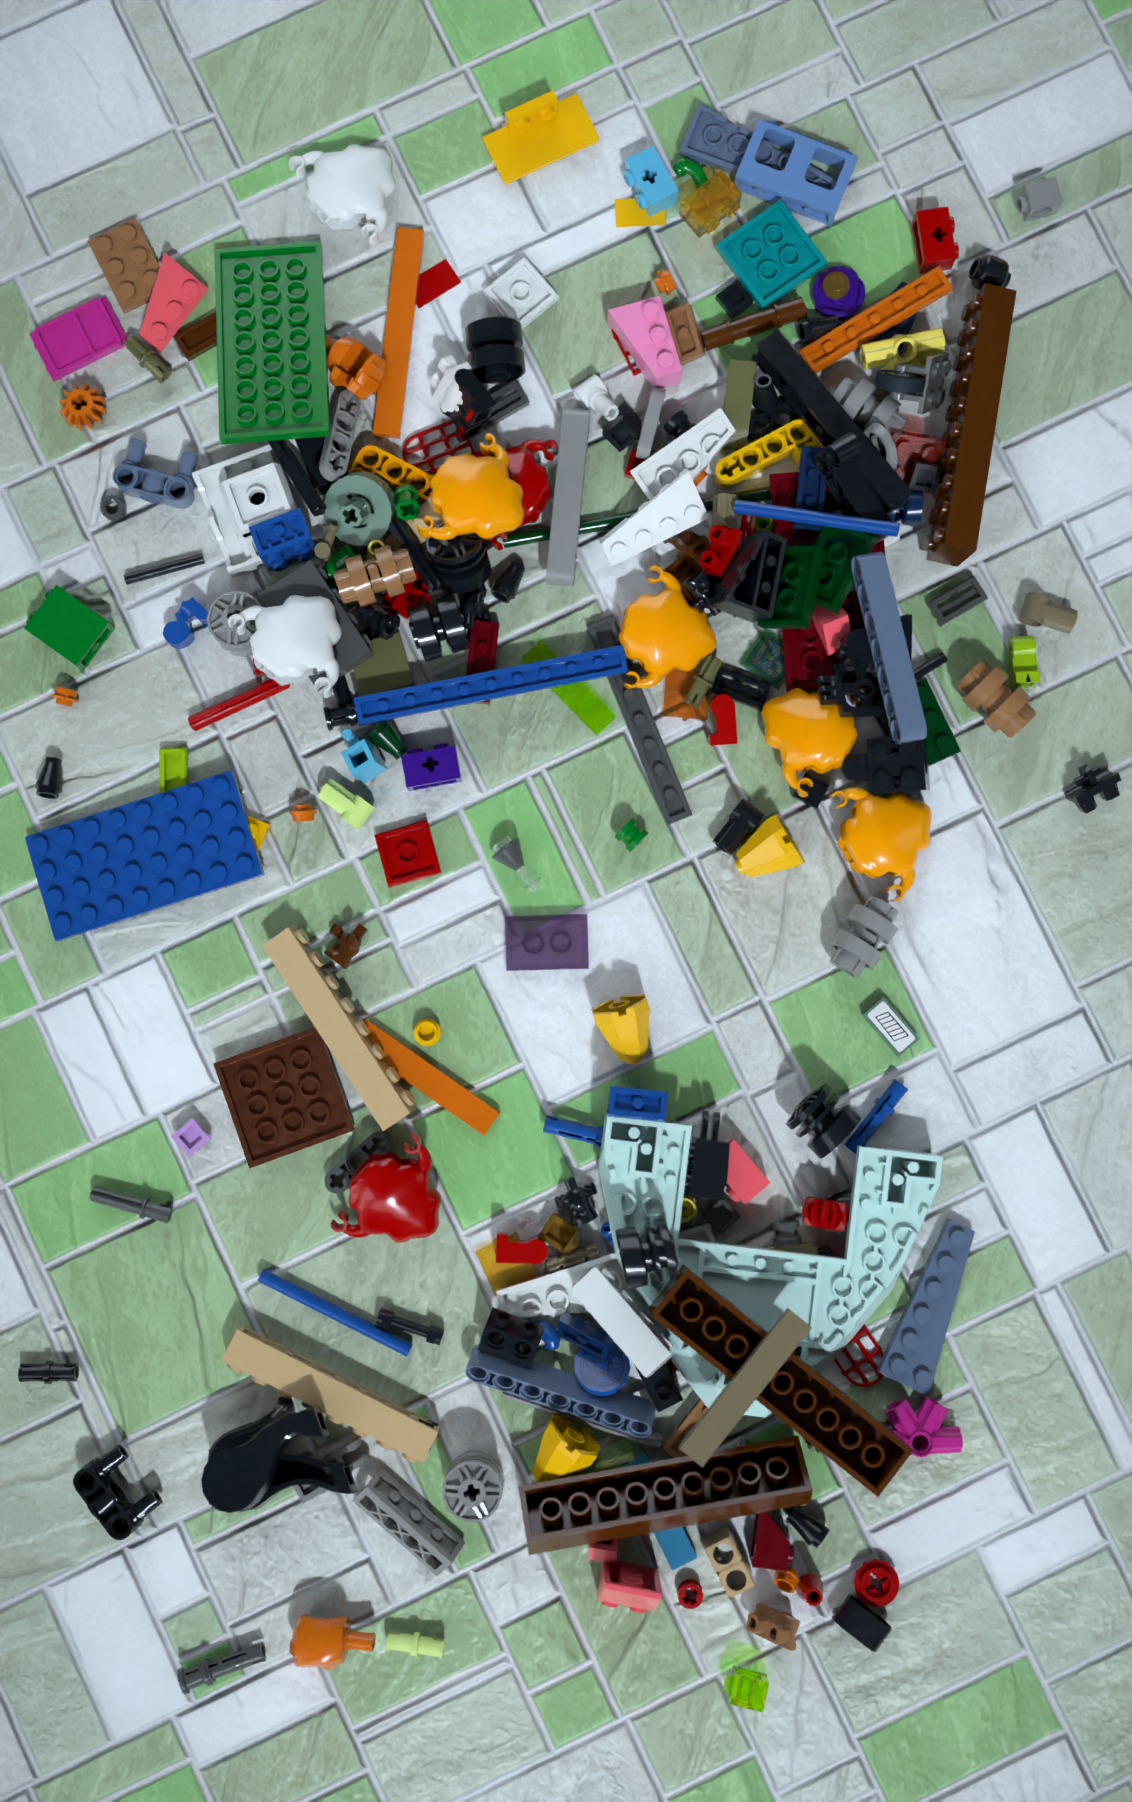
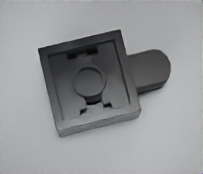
[842,737,930,794]
[684,1110,730,1200]

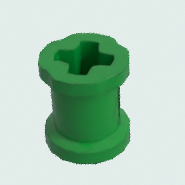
[394,485,420,521]

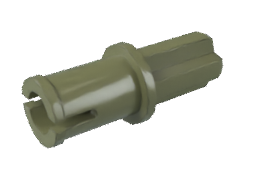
[124,335,172,383]
[683,655,722,709]

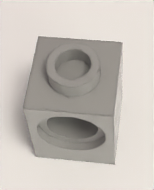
[1017,177,1063,222]

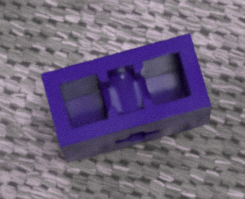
[401,743,462,791]

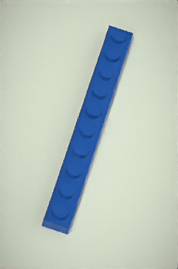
[354,645,628,726]

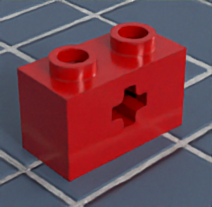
[911,207,959,274]

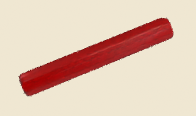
[188,679,290,731]

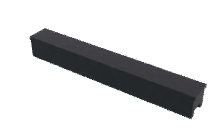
[752,329,912,515]

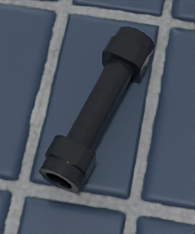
[376,1308,445,1345]

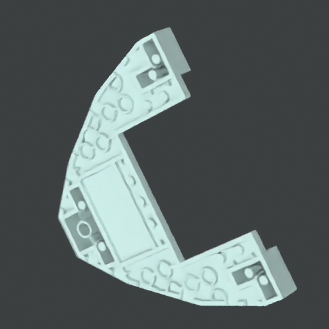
[598,1113,943,1418]

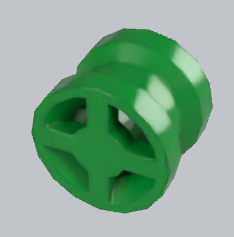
[614,818,649,852]

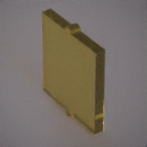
[475,1231,537,1296]

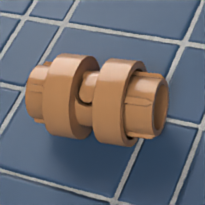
[333,545,417,607]
[957,660,1036,738]

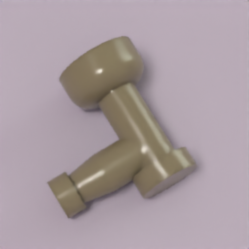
[314,523,339,564]

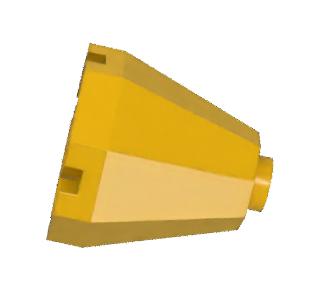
[734,814,805,878]
[591,994,650,1064]
[532,1415,600,1483]

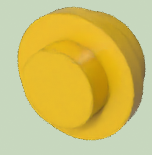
[413,1019,441,1046]

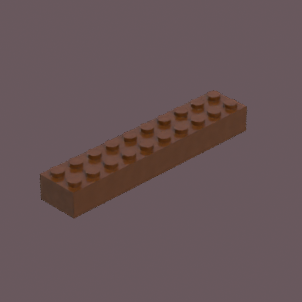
[925,283,1017,567]
[648,1264,914,1497]
[518,1436,813,1555]

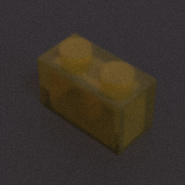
[679,169,742,238]

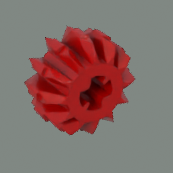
[801,1197,850,1231]

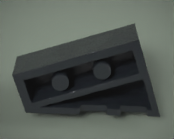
[709,530,787,623]

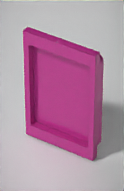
[29,296,127,382]

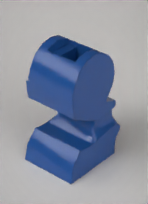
[163,597,208,649]

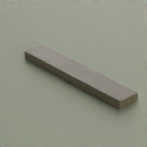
[678,1307,812,1467]

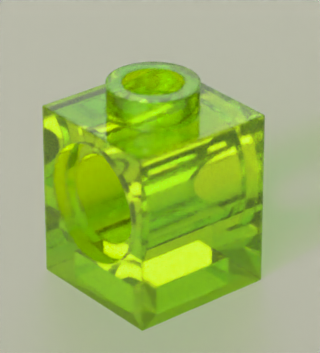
[724,1666,769,1712]

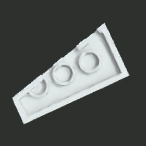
[630,408,736,501]

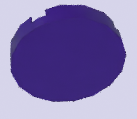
[811,266,865,321]

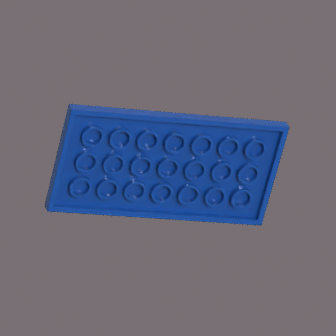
[25,770,265,941]

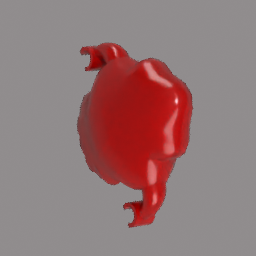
[472,439,559,550]
[331,1133,442,1243]

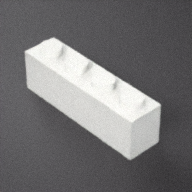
[570,1266,674,1378]

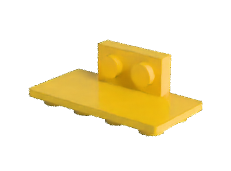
[483,90,599,185]

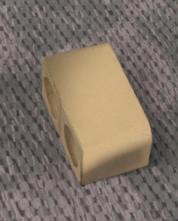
[700,1527,755,1599]

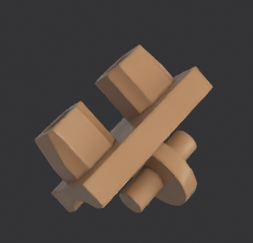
[746,1603,800,1651]

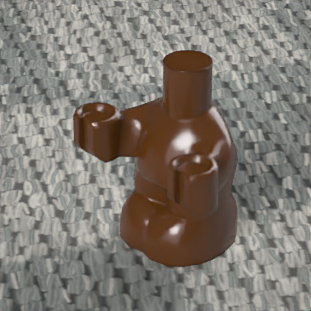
[324,923,368,969]

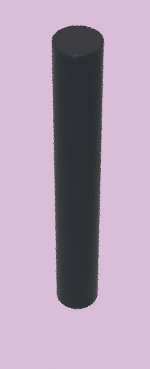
[124,553,205,585]

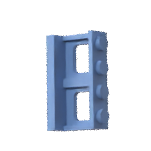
[733,119,858,227]

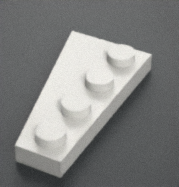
[599,468,709,566]

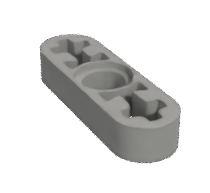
[636,387,666,460]

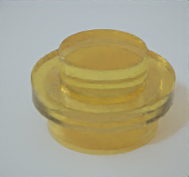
[823,272,850,299]

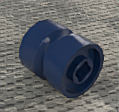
[889,490,924,526]

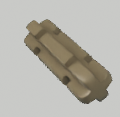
[546,1242,600,1273]

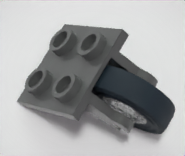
[875,352,951,414]

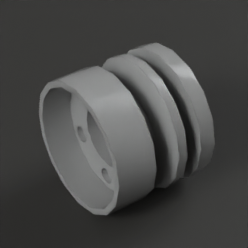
[207,590,261,657]
[443,1451,504,1522]

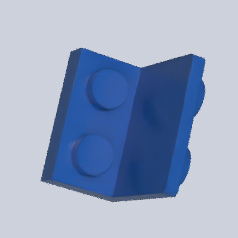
[248,508,316,572]

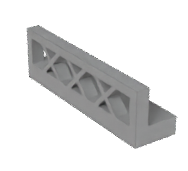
[352,1468,466,1576]

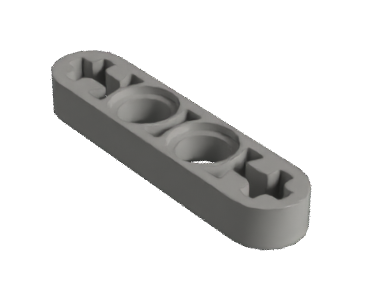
[319,390,360,482]

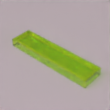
[521,640,616,737]

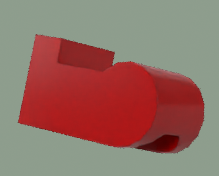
[707,694,738,746]
[496,1232,548,1264]

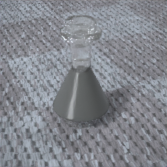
[492,835,543,894]

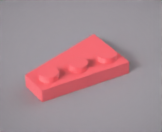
[139,252,209,353]

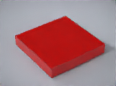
[374,820,442,888]

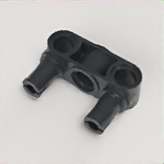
[73,1444,163,1540]

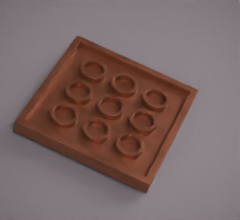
[213,1027,355,1169]

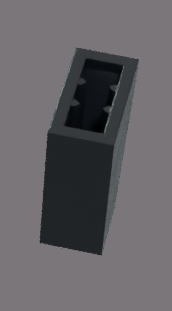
[835,614,912,673]

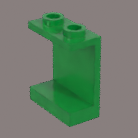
[24,585,115,671]

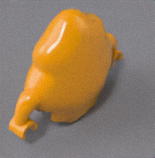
[417,433,525,540]
[618,565,717,689]
[761,686,866,797]
[829,787,932,902]

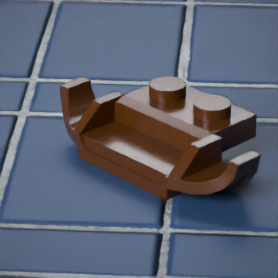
[663,530,736,617]

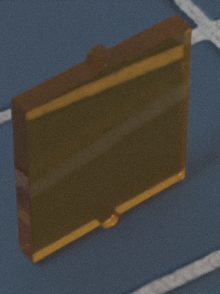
[663,669,710,721]

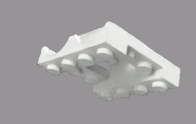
[192,439,327,578]

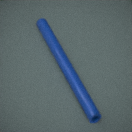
[734,499,900,537]
[258,1269,413,1357]

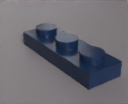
[793,446,826,532]

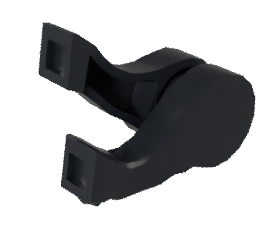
[201,1396,358,1513]

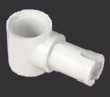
[572,374,619,421]

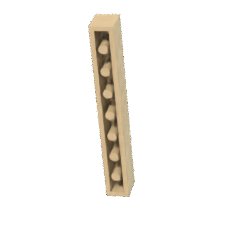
[262,926,417,1131]
[222,1325,440,1463]

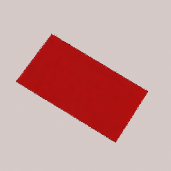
[416,259,461,308]

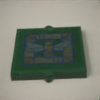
[739,629,785,691]

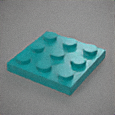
[715,199,828,310]

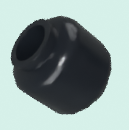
[968,254,1011,290]

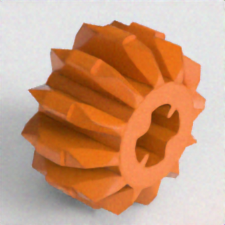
[59,383,107,431]

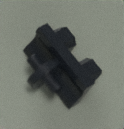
[1064,764,1121,814]

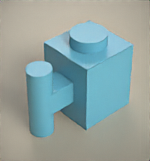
[341,729,387,783]

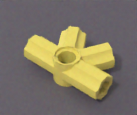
[860,327,946,381]

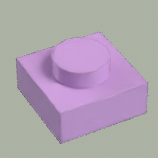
[171,1117,212,1157]

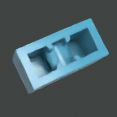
[623,145,679,217]

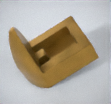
[538,1212,580,1253]

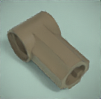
[707,493,739,543]
[1018,592,1078,634]

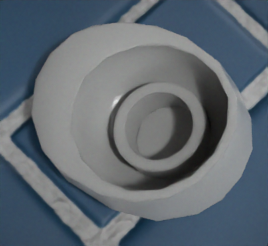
[863,422,898,470]

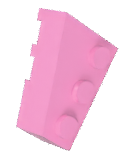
[607,296,683,388]

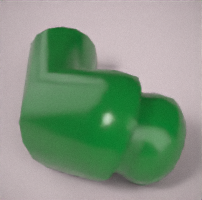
[673,157,710,191]

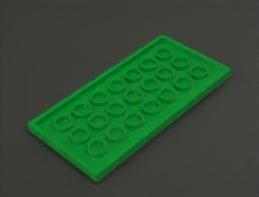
[215,241,331,445]

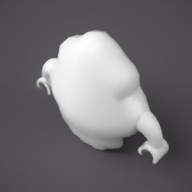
[289,144,395,246]
[228,595,342,698]

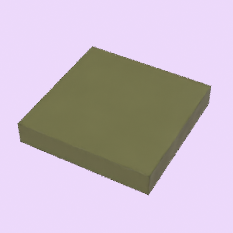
[353,632,415,696]

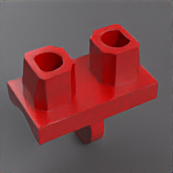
[699,524,743,578]
[384,566,432,620]

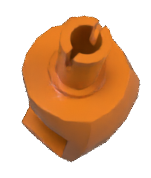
[326,336,388,401]
[289,1614,376,1670]

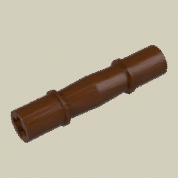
[699,297,807,352]

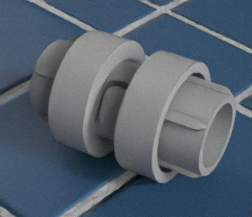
[832,376,909,441]
[830,895,898,978]

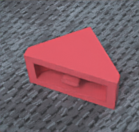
[812,605,851,656]

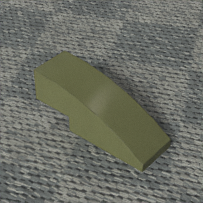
[722,359,757,451]

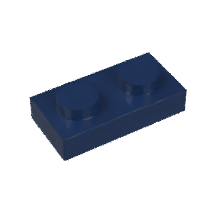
[558,1312,613,1361]

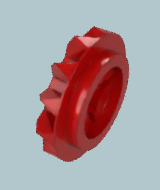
[853,1559,899,1607]

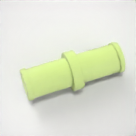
[386,1630,446,1658]

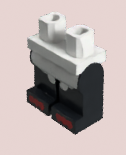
[429,355,497,443]

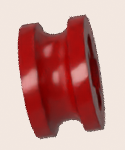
[677,1579,703,1609]

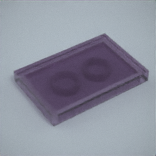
[505,914,589,971]

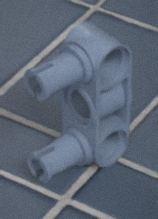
[113,438,198,509]

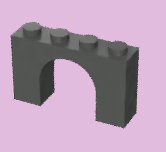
[255,560,373,691]

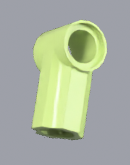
[317,779,375,830]

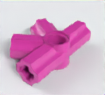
[884,1397,963,1457]

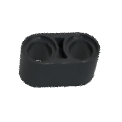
[832,1594,892,1653]

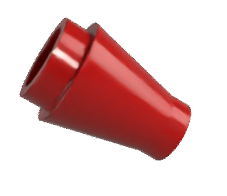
[796,1573,824,1606]

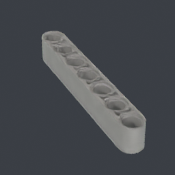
[546,407,590,586]

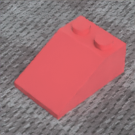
[597,1560,662,1613]

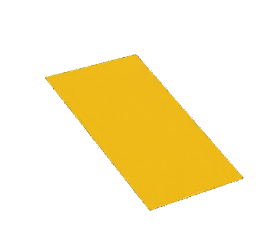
[615,198,666,227]

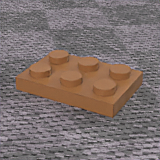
[88,218,160,314]

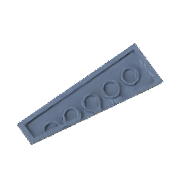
[679,103,837,190]
[876,1218,975,1396]

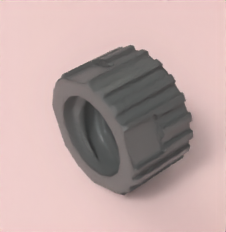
[100,495,127,522]

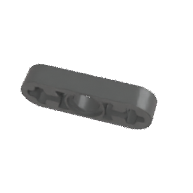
[324,1131,393,1194]

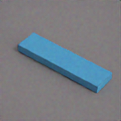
[621,1452,697,1571]

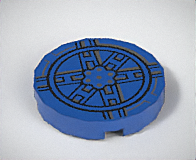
[574,1342,630,1396]

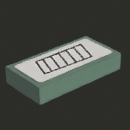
[862,997,920,1057]

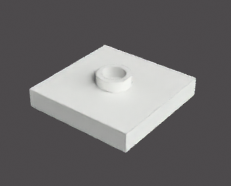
[484,257,559,330]

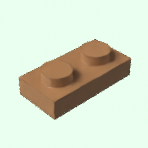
[665,303,706,366]

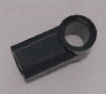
[712,798,765,855]

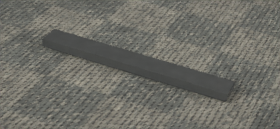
[586,615,693,826]

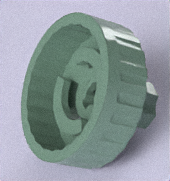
[324,471,397,546]

